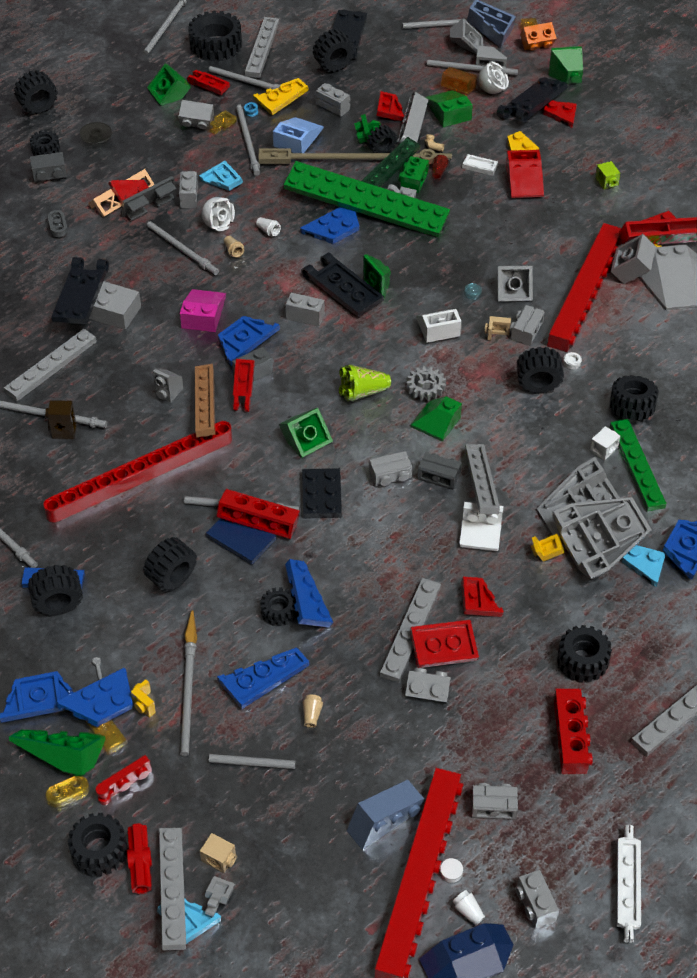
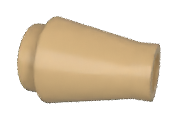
[224,236,244,257]
[302,695,323,728]

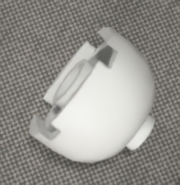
[478,62,509,94]
[201,197,235,231]

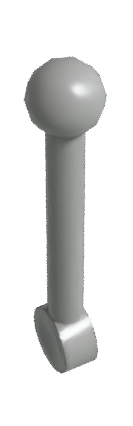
[92,657,102,680]

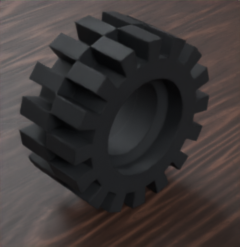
[367,125,398,153]
[30,130,60,156]
[260,587,297,626]

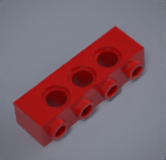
[217,489,300,539]
[554,689,593,774]

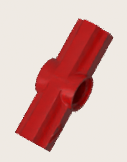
[127,823,152,894]

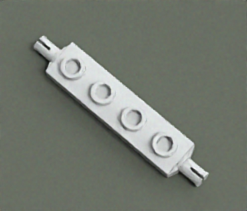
[616,825,641,943]

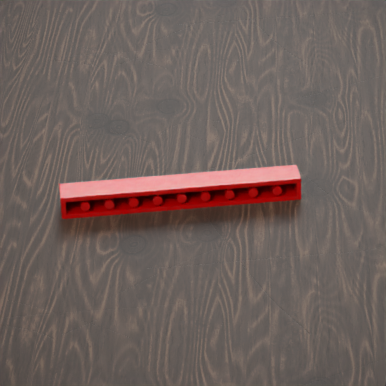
[547,223,622,352]
[375,768,464,978]

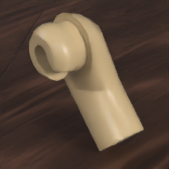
[424,134,444,152]

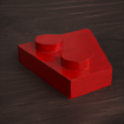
[376,91,404,122]
[543,100,577,128]
[108,180,149,205]
[461,576,504,617]

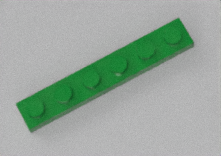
[610,419,667,512]

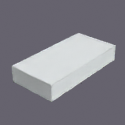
[462,154,498,176]

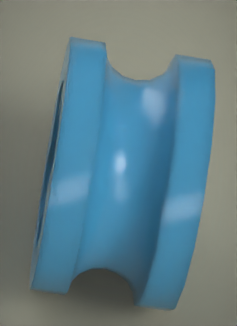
[244,102,258,117]

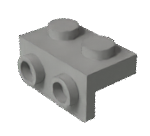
[405,667,451,702]

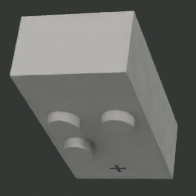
[83,281,141,330]

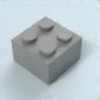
[611,234,656,284]

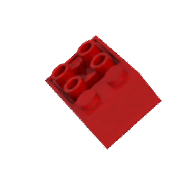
[506,149,544,198]

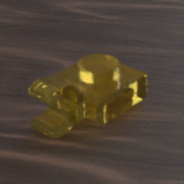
[210,110,237,134]

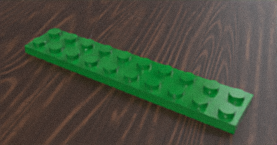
[284,161,450,238]

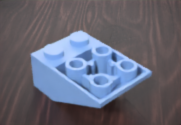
[273,117,324,153]

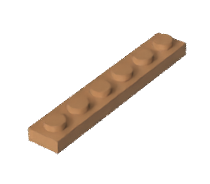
[195,364,215,437]

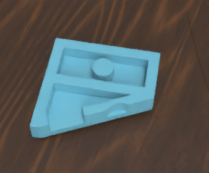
[199,161,243,191]
[622,545,666,587]
[157,898,221,944]

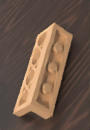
[88,169,155,217]

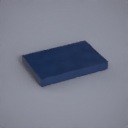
[206,518,276,565]

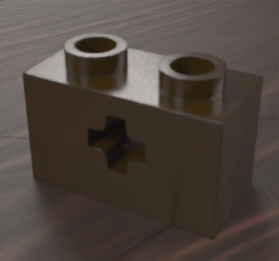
[45,400,77,439]

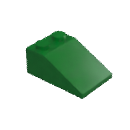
[425,90,473,127]

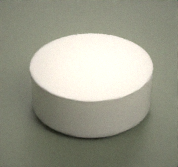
[563,352,582,370]
[440,858,463,883]

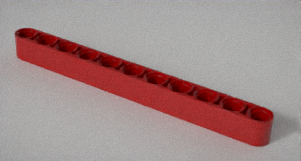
[43,421,232,522]

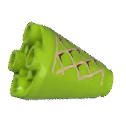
[339,365,391,401]

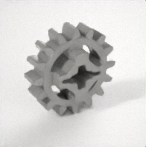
[407,366,446,401]

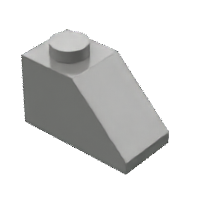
[476,46,507,67]

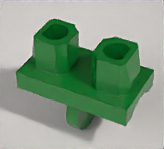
[354,114,381,144]

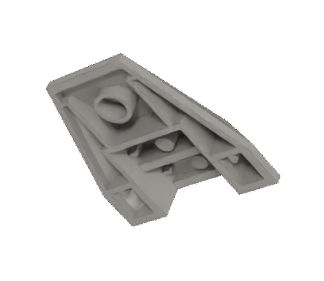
[639,245,697,310]
[537,457,620,537]
[553,497,651,579]

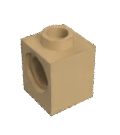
[200,833,237,873]

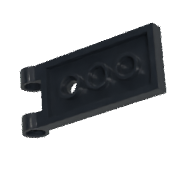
[332,10,367,59]
[497,77,568,123]
[301,252,384,317]
[51,257,109,324]

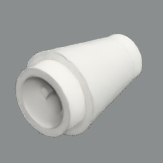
[256,217,281,236]
[452,890,485,926]

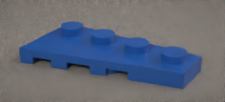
[217,647,309,709]

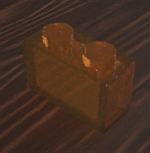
[441,67,478,95]

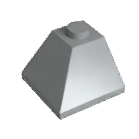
[450,18,483,55]
[497,266,533,301]

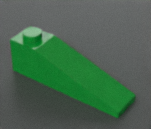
[9,729,105,776]

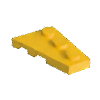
[253,78,309,116]

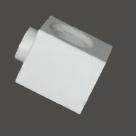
[590,426,620,461]

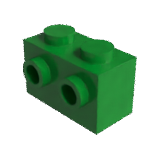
[398,156,429,193]

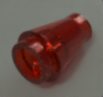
[432,155,449,179]

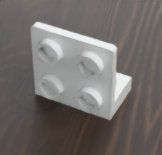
[459,502,503,551]

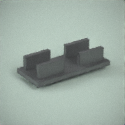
[121,176,176,222]

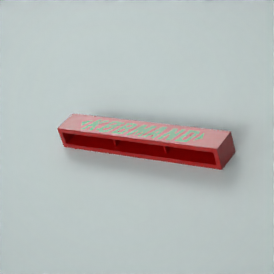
[619,217,697,245]

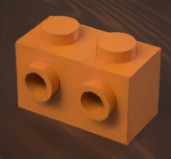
[520,22,557,51]

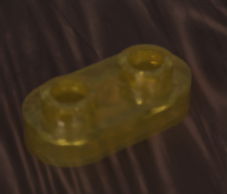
[46,776,89,808]

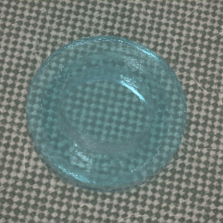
[465,283,482,299]

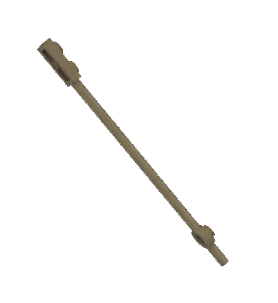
[259,148,452,164]

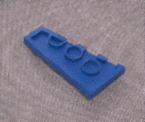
[285,559,333,628]

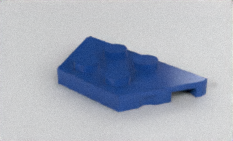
[300,207,359,244]
[218,316,280,366]
[663,520,697,580]
[56,668,133,727]
[0,671,73,723]

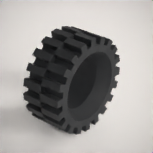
[188,11,242,61]

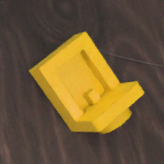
[531,534,564,562]
[131,679,156,718]

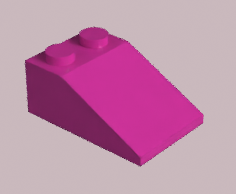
[180,289,226,332]

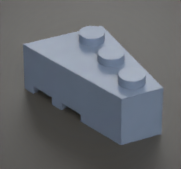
[467,0,516,48]
[347,780,424,850]

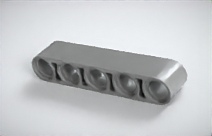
[397,91,428,151]

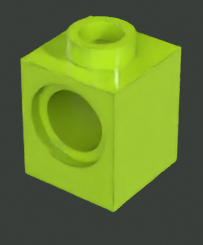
[595,161,620,189]

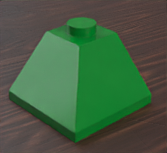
[548,46,583,84]
[147,63,191,105]
[363,254,391,299]
[411,396,462,442]
[279,408,333,458]

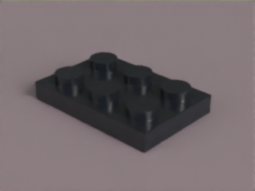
[302,468,342,519]

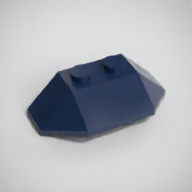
[419,923,514,978]

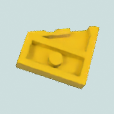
[507,131,539,151]

